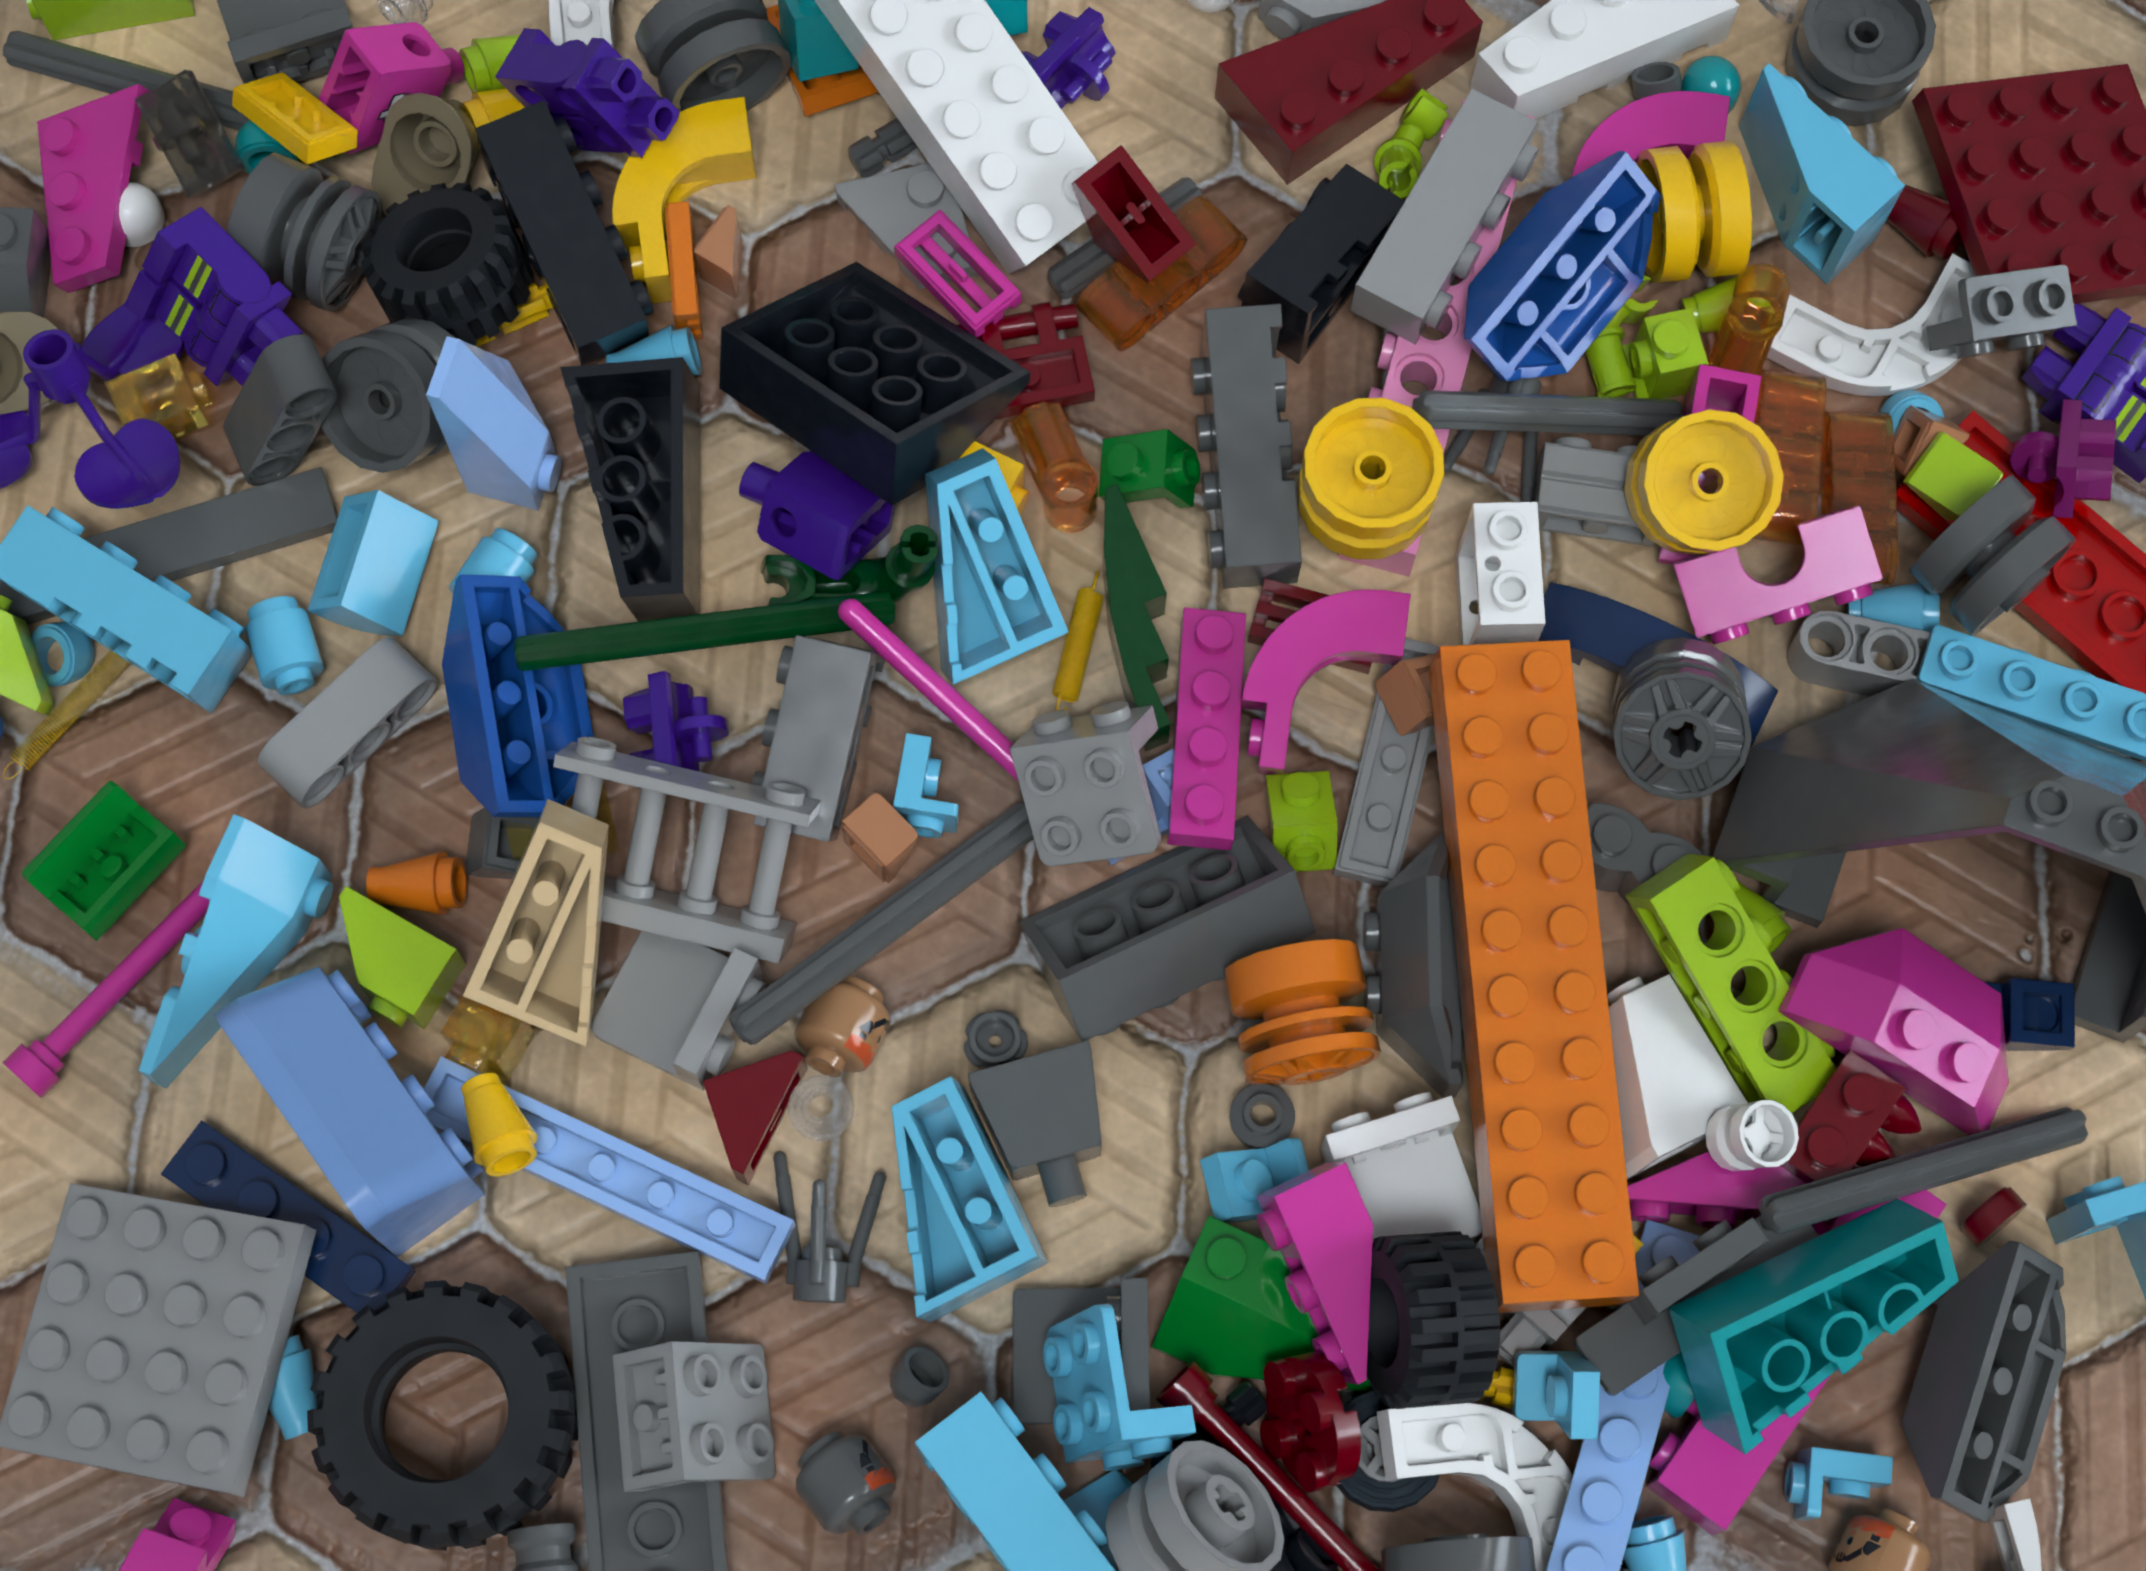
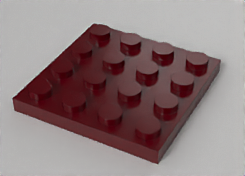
[1912,64,2146,304]

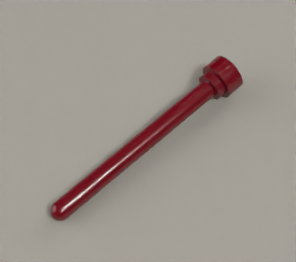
[1156,1361,1381,1571]

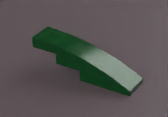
[1103,484,1171,752]

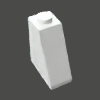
[1607,974,1748,1179]

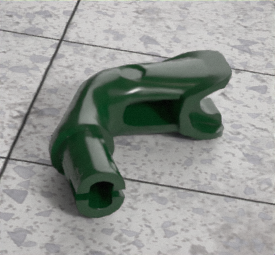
[761,525,938,606]

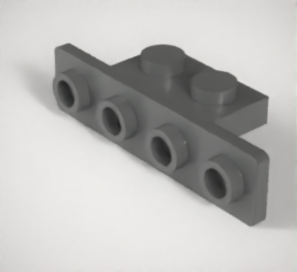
[1574,1216,1819,1396]

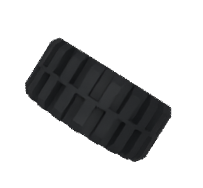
[307,1280,578,1551]

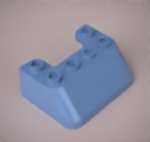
[214,966,485,1257]

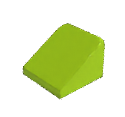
[1903,432,2003,521]

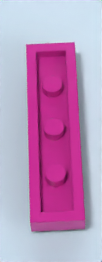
[1167,607,1246,851]

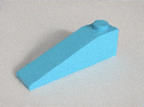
[138,814,333,1088]

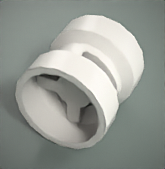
[1705,1100,1799,1172]

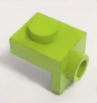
[1266,771,1338,872]

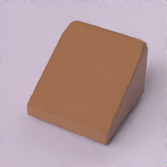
[693,205,741,298]
[1884,405,1970,477]
[1375,653,1436,736]
[842,793,918,883]

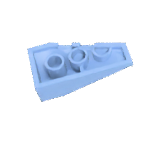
[426,336,562,511]

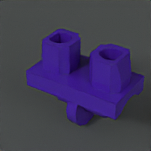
[1021,7,1116,109]
[623,671,729,799]

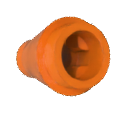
[366,851,467,915]

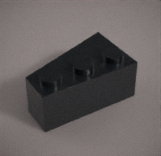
[1237,163,1405,364]

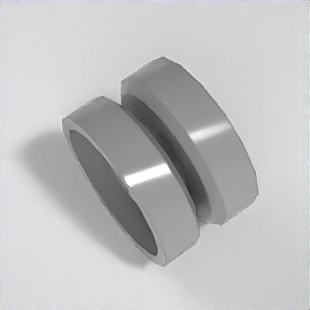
[1105,1440,1284,1571]

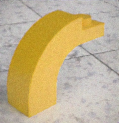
[612,97,757,304]

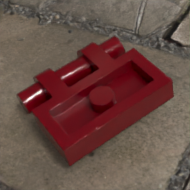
[957,302,1095,419]

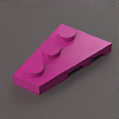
[37,84,153,293]

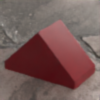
[1071,145,1197,283]
[703,1050,807,1186]

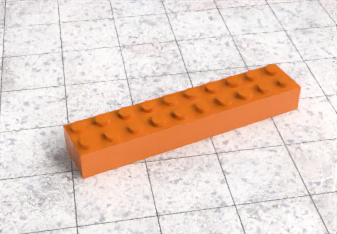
[1429,640,1639,1313]

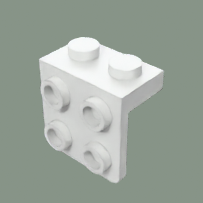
[1319,1092,1482,1241]

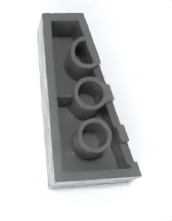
[1190,304,1302,589]

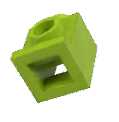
[1622,308,1709,399]

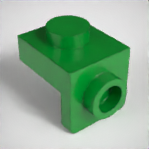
[1099,429,1200,508]

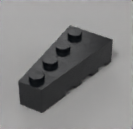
[475,100,654,365]
[560,357,700,622]

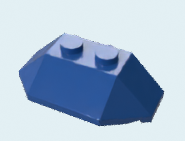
[1464,151,1661,382]
[442,574,593,817]

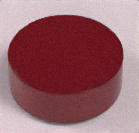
[1961,1187,2027,1248]

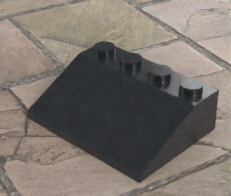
[719,262,1031,505]

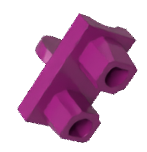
[2010,399,2117,518]

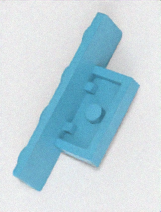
[1916,625,2146,762]

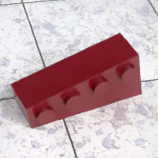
[1215,0,1483,185]

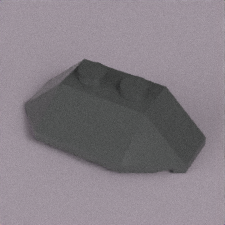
[1363,830,1463,1098]
[1901,1241,2066,1523]

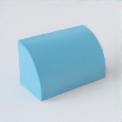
[307,490,439,636]

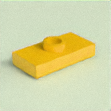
[232,72,358,164]

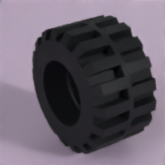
[361,183,533,345]
[1367,1231,1500,1409]

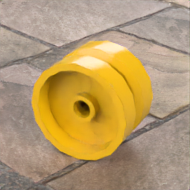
[1637,140,1752,283]
[1297,398,1444,559]
[1624,409,1784,555]

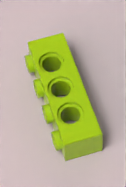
[1625,853,1835,1113]

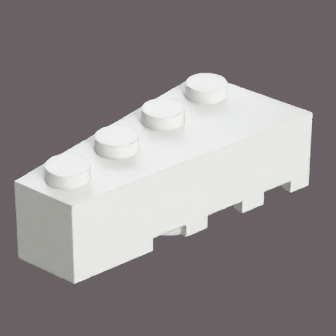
[1470,0,1740,119]

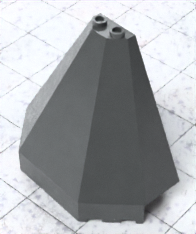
[1713,679,2146,1043]

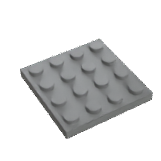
[0,1183,317,1497]

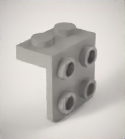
[1009,701,1161,866]
[591,931,766,1091]

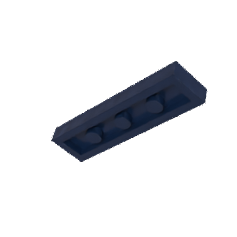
[161,1120,416,1313]

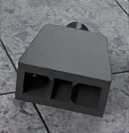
[968,1040,1102,1207]

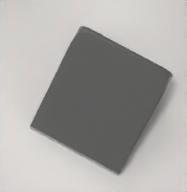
[465,808,539,879]

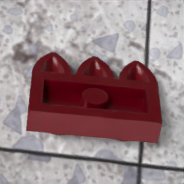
[1780,1050,1922,1184]

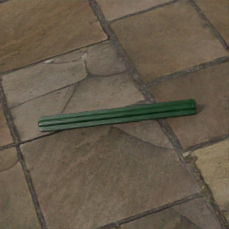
[514,591,896,671]

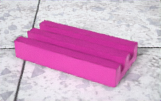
[894,209,1022,338]

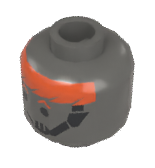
[796,1431,896,1536]

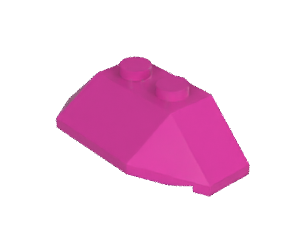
[1778,928,2009,1135]

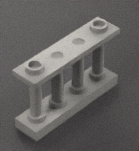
[553,737,821,964]

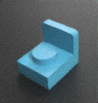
[893,733,959,838]
[1200,1138,1309,1223]
[1512,1351,1600,1439]
[1784,1447,1893,1521]

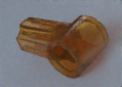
[1707,263,1791,375]
[1010,401,1098,533]

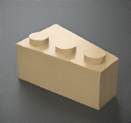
[463,799,609,1047]

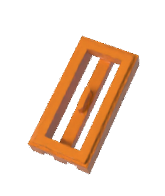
[665,201,703,340]

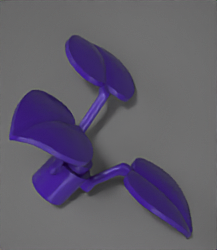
[0,303,185,509]

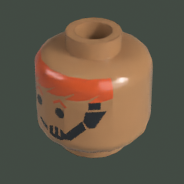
[794,976,891,1077]
[1829,1508,1932,1571]

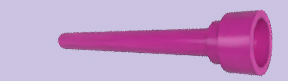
[838,598,1018,782]
[2,880,210,1098]

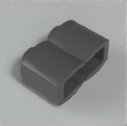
[1588,803,1703,906]

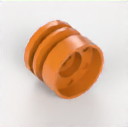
[1224,939,1381,1085]

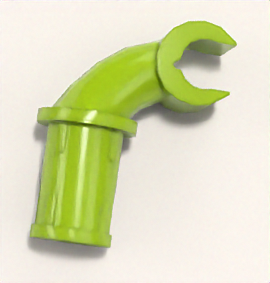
[1374,88,1449,199]
[1585,275,1658,397]

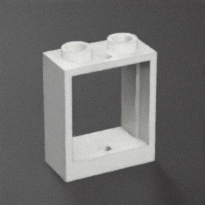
[1455,502,1545,645]

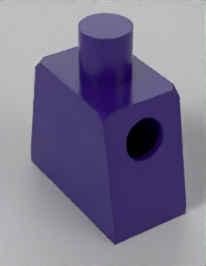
[739,451,896,581]

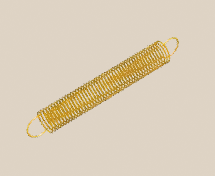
[3,650,130,780]

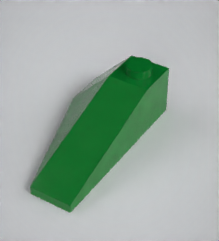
[1151,1216,1373,1393]

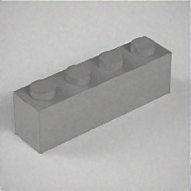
[1350,88,1539,345]

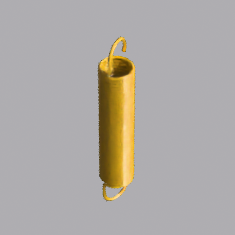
[1052,570,1104,711]

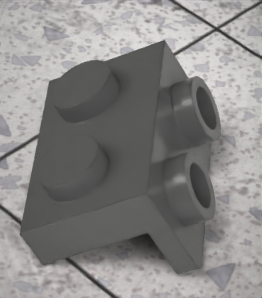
[1926,265,2077,359]

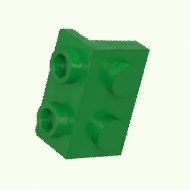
[22,781,187,941]

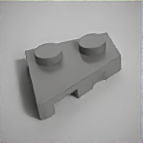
[835,163,977,290]

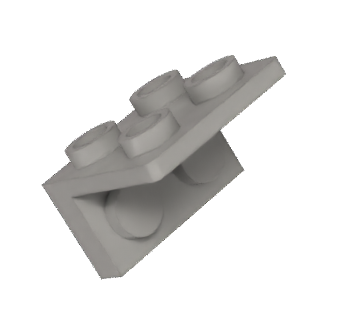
[612,1341,776,1492]

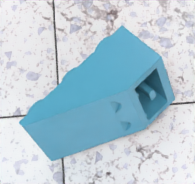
[1739,63,1905,284]

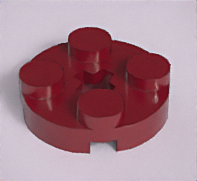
[1260,1351,1361,1493]

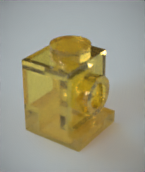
[105,353,213,439]
[440,995,535,1086]

